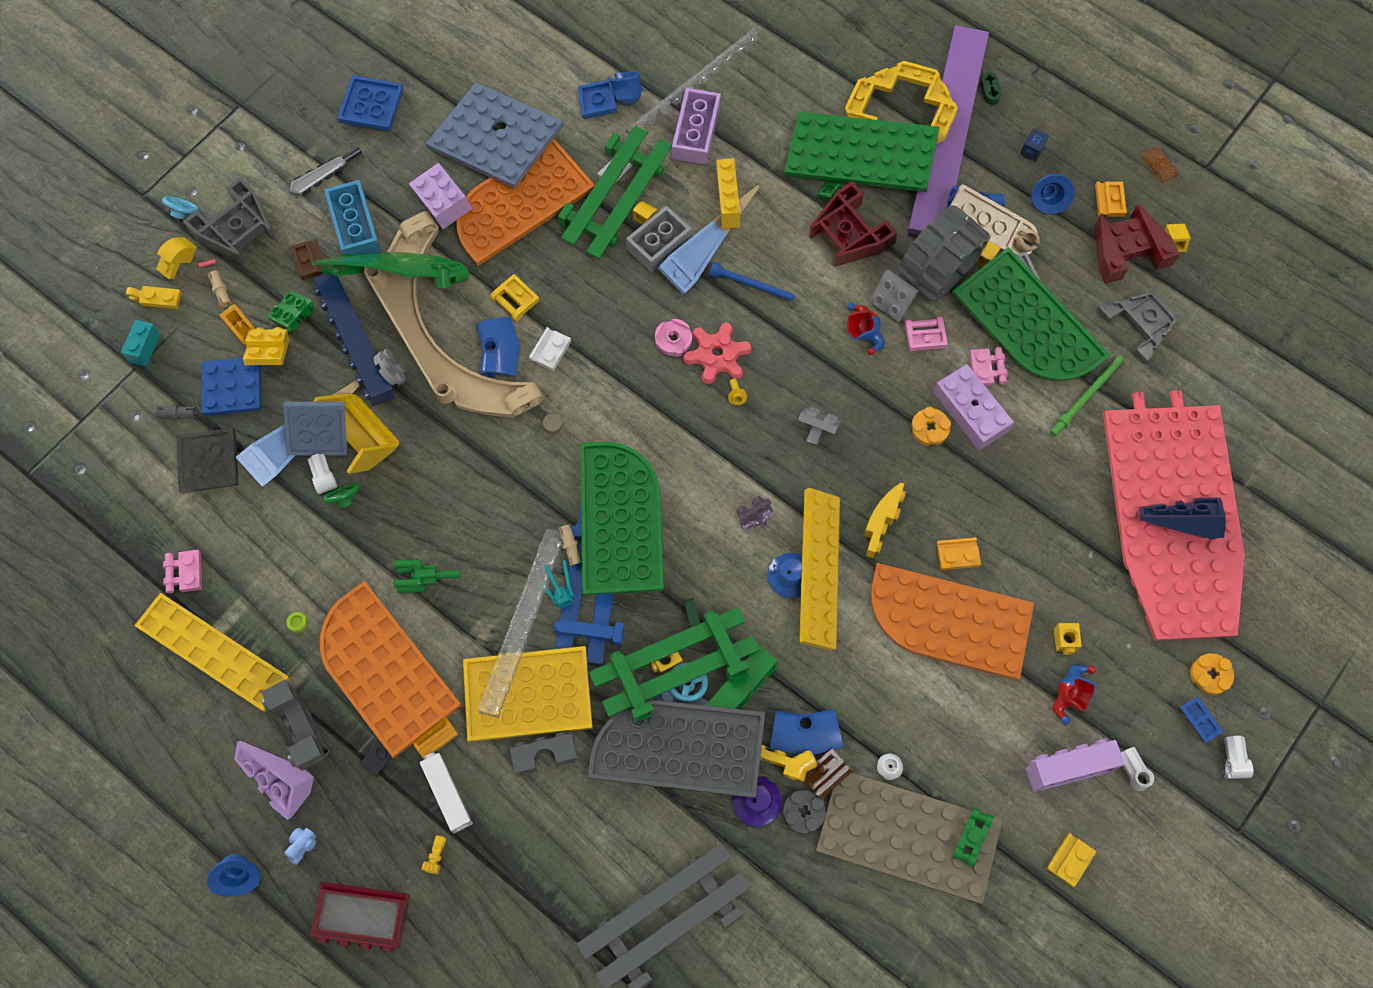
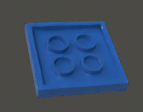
[337,75,404,131]
[202,358,261,416]

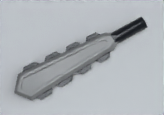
[290,147,362,195]

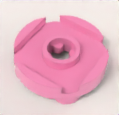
[655,319,692,357]

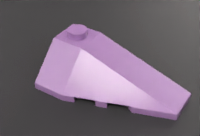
[234,741,314,820]

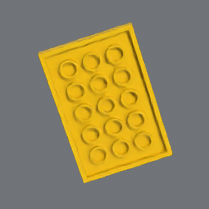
[463,646,593,742]

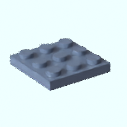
[283,402,347,455]

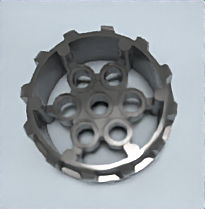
[898,205,991,302]

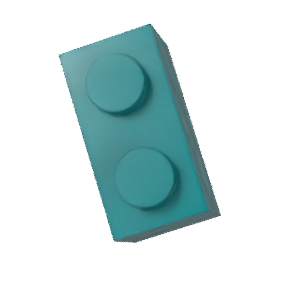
[121,320,161,367]

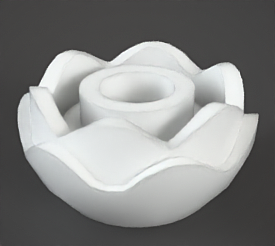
[877,753,903,780]

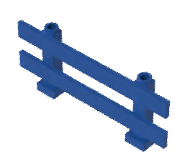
[553,506,625,665]

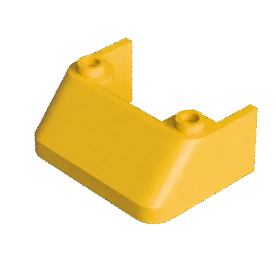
[313,394,399,474]

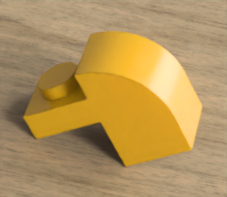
[156,237,197,279]

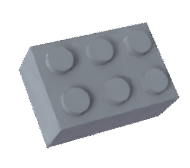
[626,206,692,273]

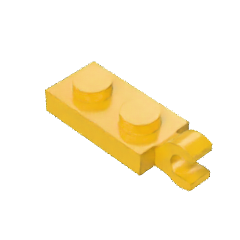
[126,286,182,309]

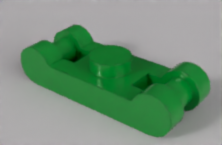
[952,807,994,867]

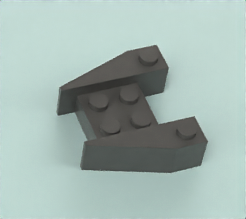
[183,177,275,264]
[261,679,331,771]

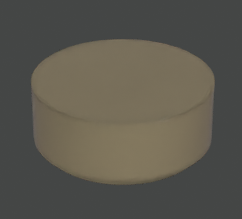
[543,414,562,434]

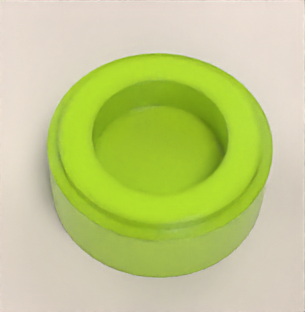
[286,612,308,633]

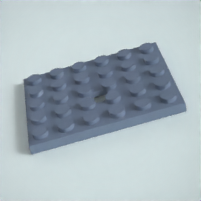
[426,82,564,189]

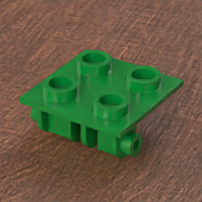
[266,290,315,333]

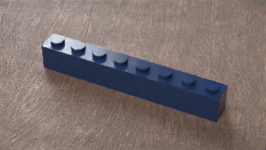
[312,274,394,406]

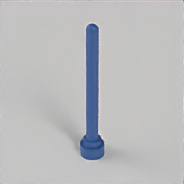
[709,262,795,301]

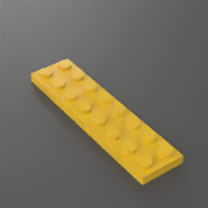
[799,488,840,651]
[134,593,291,712]

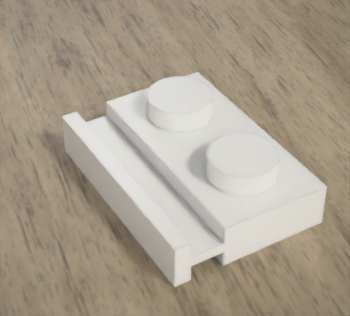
[529,327,571,371]

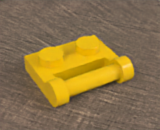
[490,274,540,322]

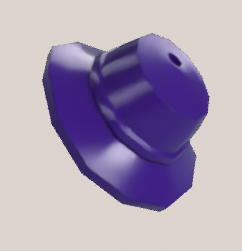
[732,777,782,827]

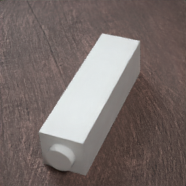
[420,752,473,834]

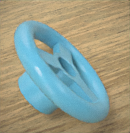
[162,196,199,219]
[669,662,708,702]

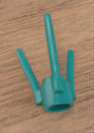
[540,560,575,608]

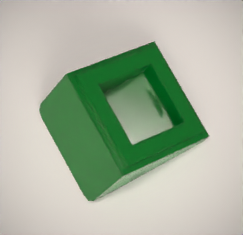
[818,182,842,203]

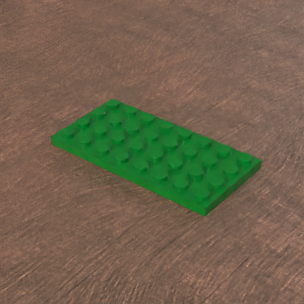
[784,112,940,192]

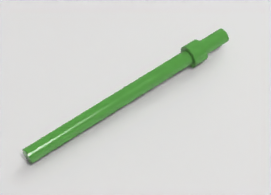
[1050,355,1124,437]

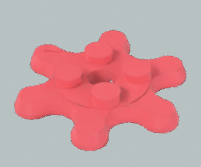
[683,323,752,384]

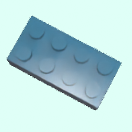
[324,180,381,255]

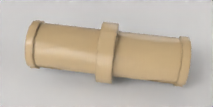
[207,270,232,308]
[558,524,582,566]

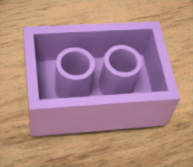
[409,163,473,229]

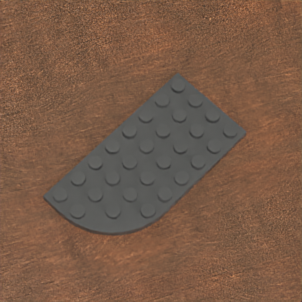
[588,701,766,798]

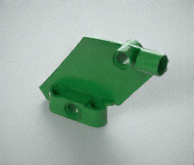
[312,252,469,289]

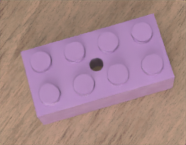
[672,88,721,165]
[933,364,1014,451]
[1026,738,1125,792]

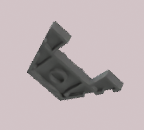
[1097,291,1178,363]

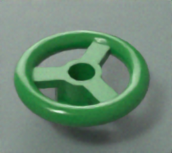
[323,483,360,508]

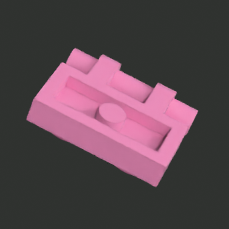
[969,347,1008,386]
[163,550,202,593]

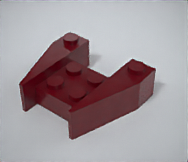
[809,181,897,267]
[1095,204,1180,284]

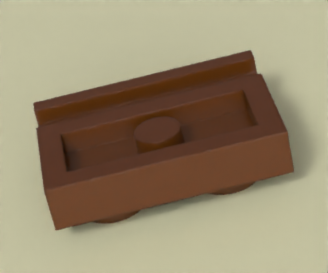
[290,238,323,280]
[804,749,853,800]

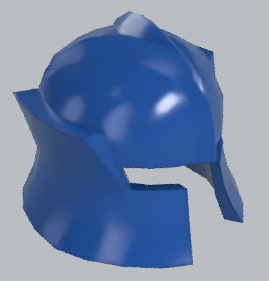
[607,71,644,106]

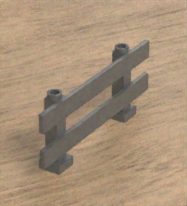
[576,844,751,988]

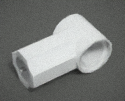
[308,454,337,495]
[1224,736,1253,779]
[1121,747,1154,791]

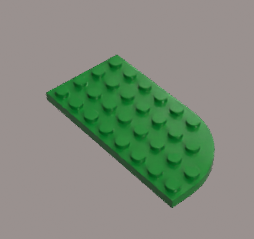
[952,247,1110,381]
[580,442,664,596]

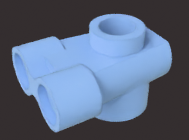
[284,828,316,865]

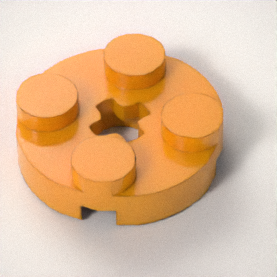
[911,407,951,446]
[1190,653,1234,695]

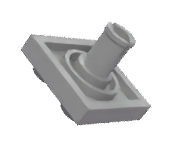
[869,270,918,322]
[798,407,842,444]

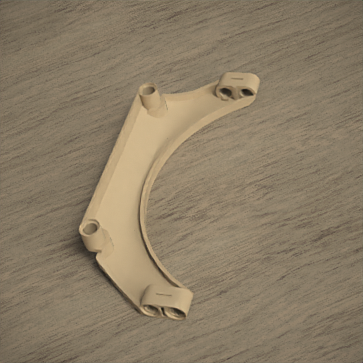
[364,211,544,418]

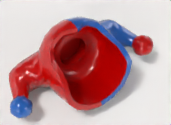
[847,303,885,355]
[1052,664,1096,725]

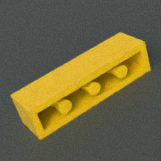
[716,158,740,229]

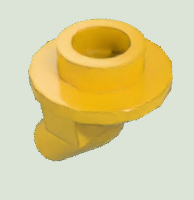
[728,379,747,405]

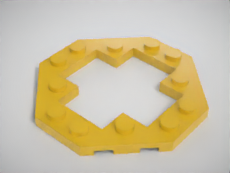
[845,61,958,144]

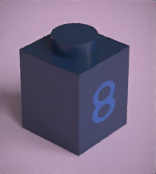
[1020,128,1049,162]

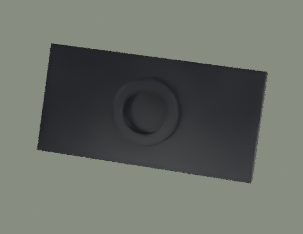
[359,739,392,777]

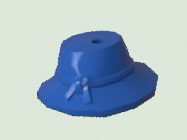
[1031,174,1075,214]
[768,553,802,598]
[207,854,261,897]

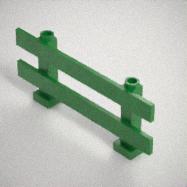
[558,125,672,259]
[589,608,760,723]

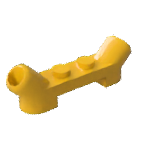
[760,745,817,782]

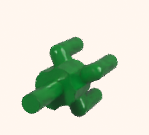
[393,559,461,593]

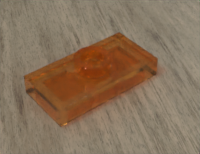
[1142,146,1179,183]

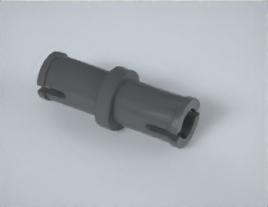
[156,405,198,420]

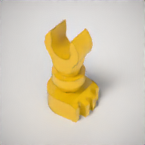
[422,835,446,875]

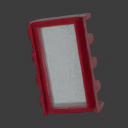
[309,882,410,952]

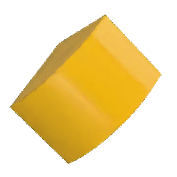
[633,201,660,225]
[1165,224,1191,252]

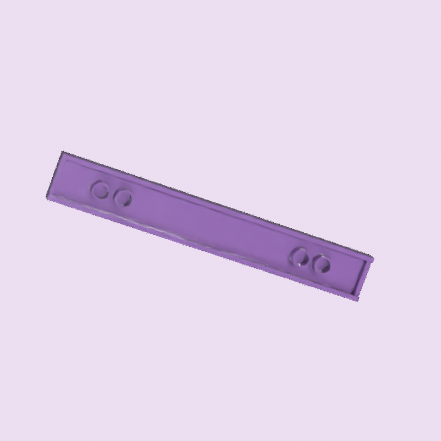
[907,25,989,236]

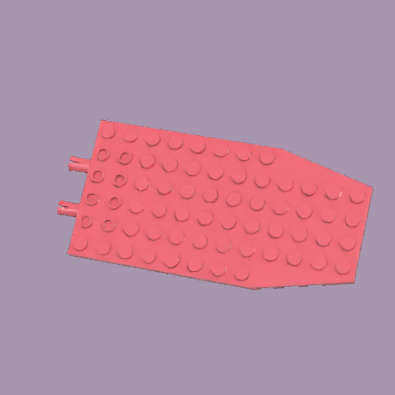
[1103,390,1245,641]

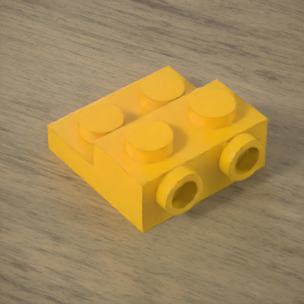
[243,327,290,365]

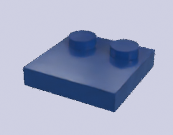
[578,80,617,119]

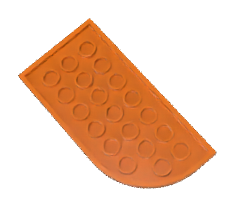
[457,139,595,266]
[871,563,1034,681]

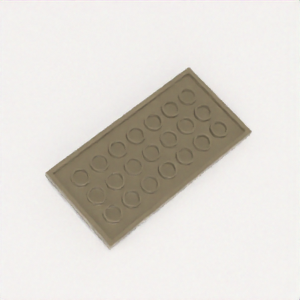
[815,773,1002,905]

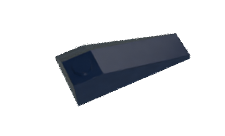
[1139,497,1226,539]

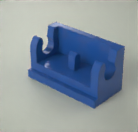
[1180,696,1224,743]

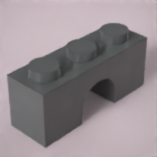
[510,732,578,776]

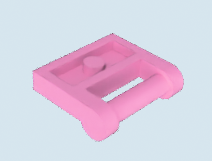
[904,317,948,351]

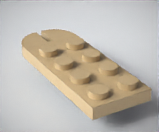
[950,184,1040,255]

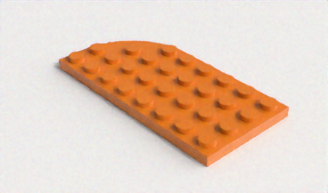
[320,581,462,758]

